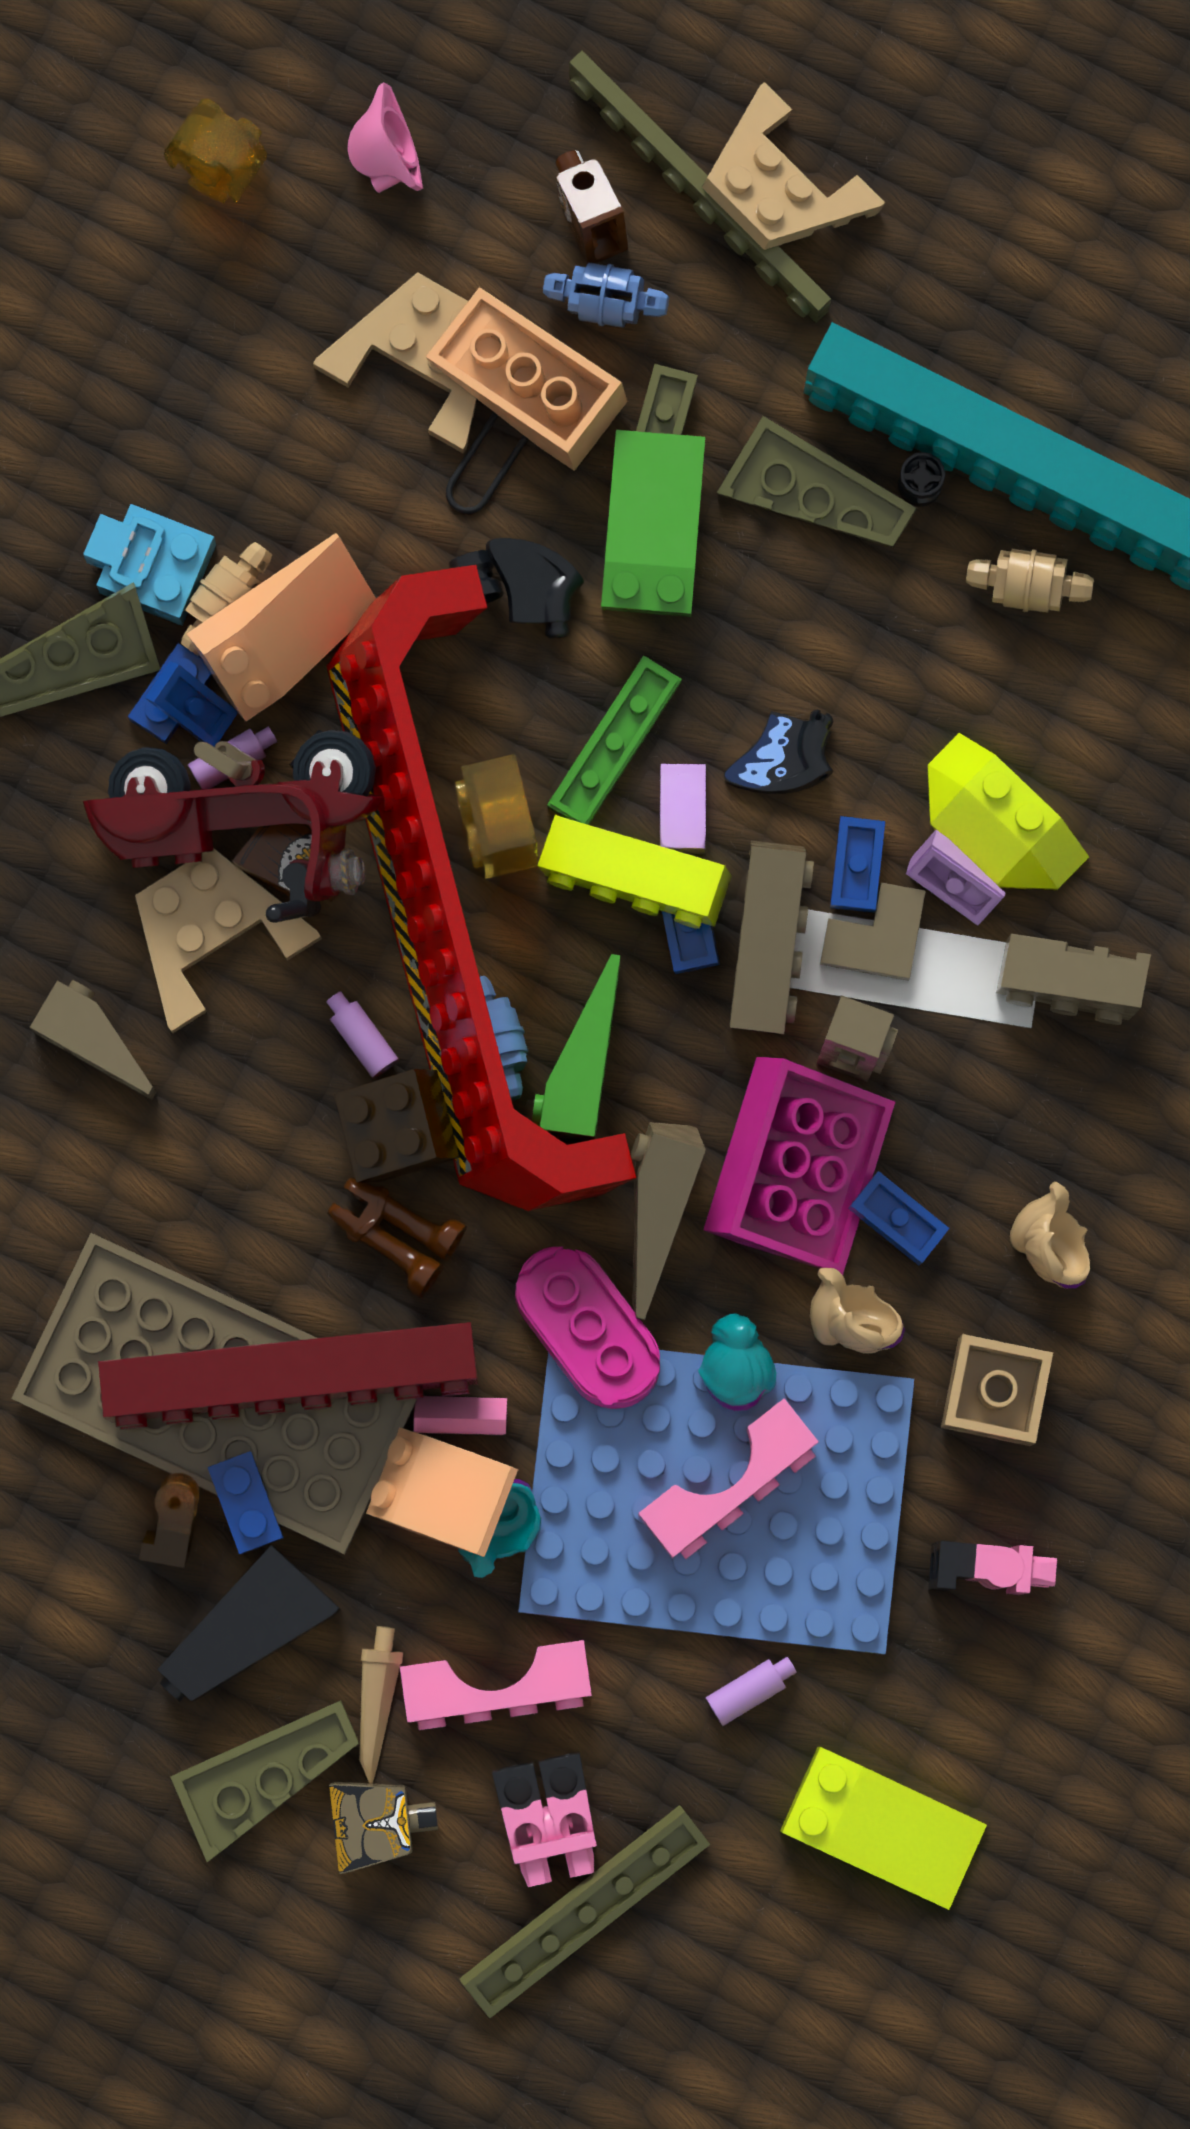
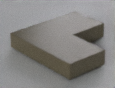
[820,883,925,981]

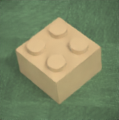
[941,1334,1053,1446]

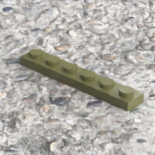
[459,1805,710,2018]

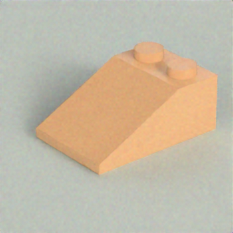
[366,1427,518,1557]

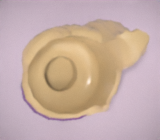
[1010,1181,1090,1289]
[809,1268,905,1353]

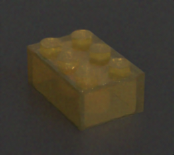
[455,754,538,879]

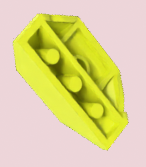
[927,733,1089,890]

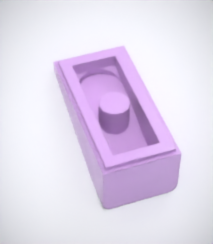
[660,764,706,854]
[906,830,1005,925]

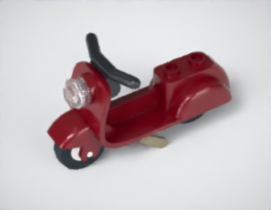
[83,730,385,923]

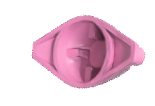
[348,82,423,193]

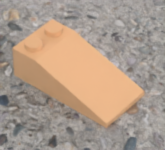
[426,287,628,471]
[186,533,376,721]

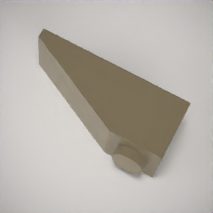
[30,980,157,1100]

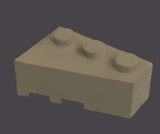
[996,934,1151,1025]

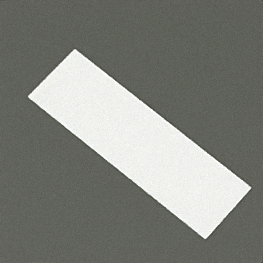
[790,910,1036,1028]

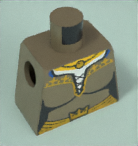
[329,1782,438,1874]

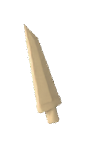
[359,1626,403,1784]

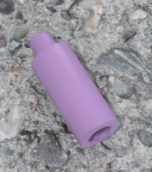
[187,726,277,790]
[327,992,399,1079]
[705,1657,797,1726]

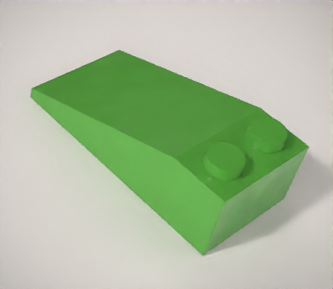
[601,430,705,617]
[532,954,620,1144]

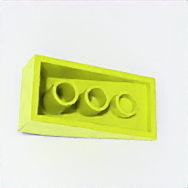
[780,1747,987,1910]

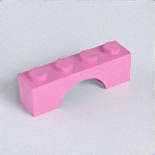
[638,1398,819,1560]
[400,1640,592,1730]

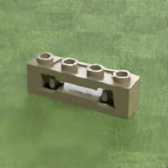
[816,995,898,1082]

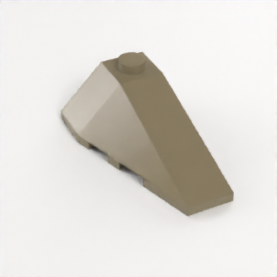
[631,1122,706,1320]

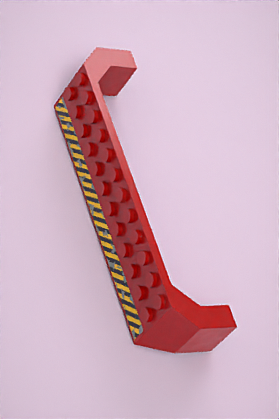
[326,565,637,1211]

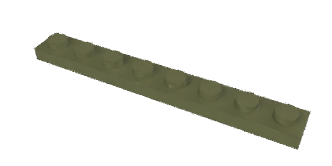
[569,51,831,323]

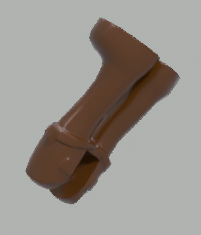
[327,1177,467,1298]

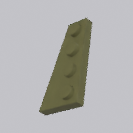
[717,416,917,548]
[0,582,160,717]
[170,1700,360,1862]

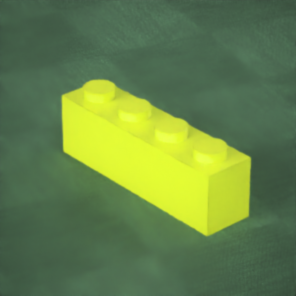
[537,815,732,929]

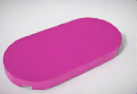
[515,1247,660,1409]

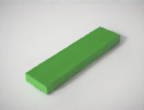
[547,656,682,825]

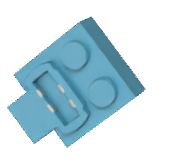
[83,504,216,626]

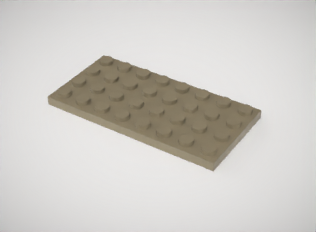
[11,1233,417,1555]

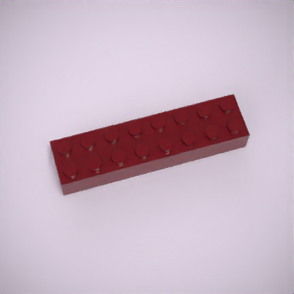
[98,1322,478,1430]

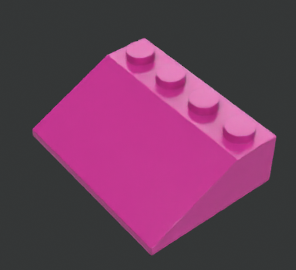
[703,1057,895,1275]

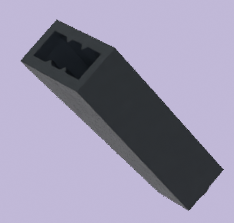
[157,1546,341,1702]

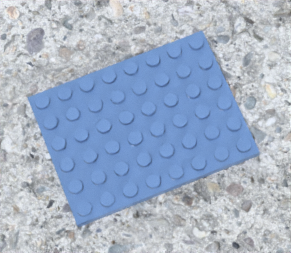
[518,1350,914,1654]

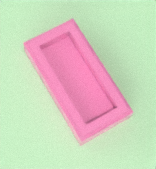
[414,1396,507,1435]

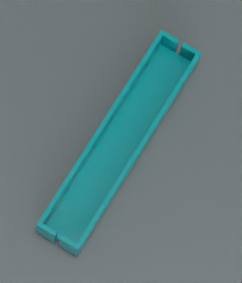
[804,322,1190,590]

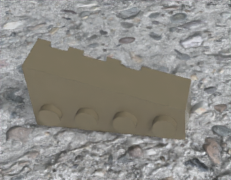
[729,840,814,1034]

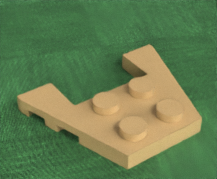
[702,82,885,250]
[313,272,477,454]
[135,848,322,1033]

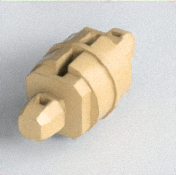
[181,542,272,656]
[966,549,1094,613]

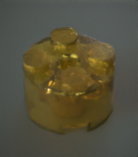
[164,99,267,203]

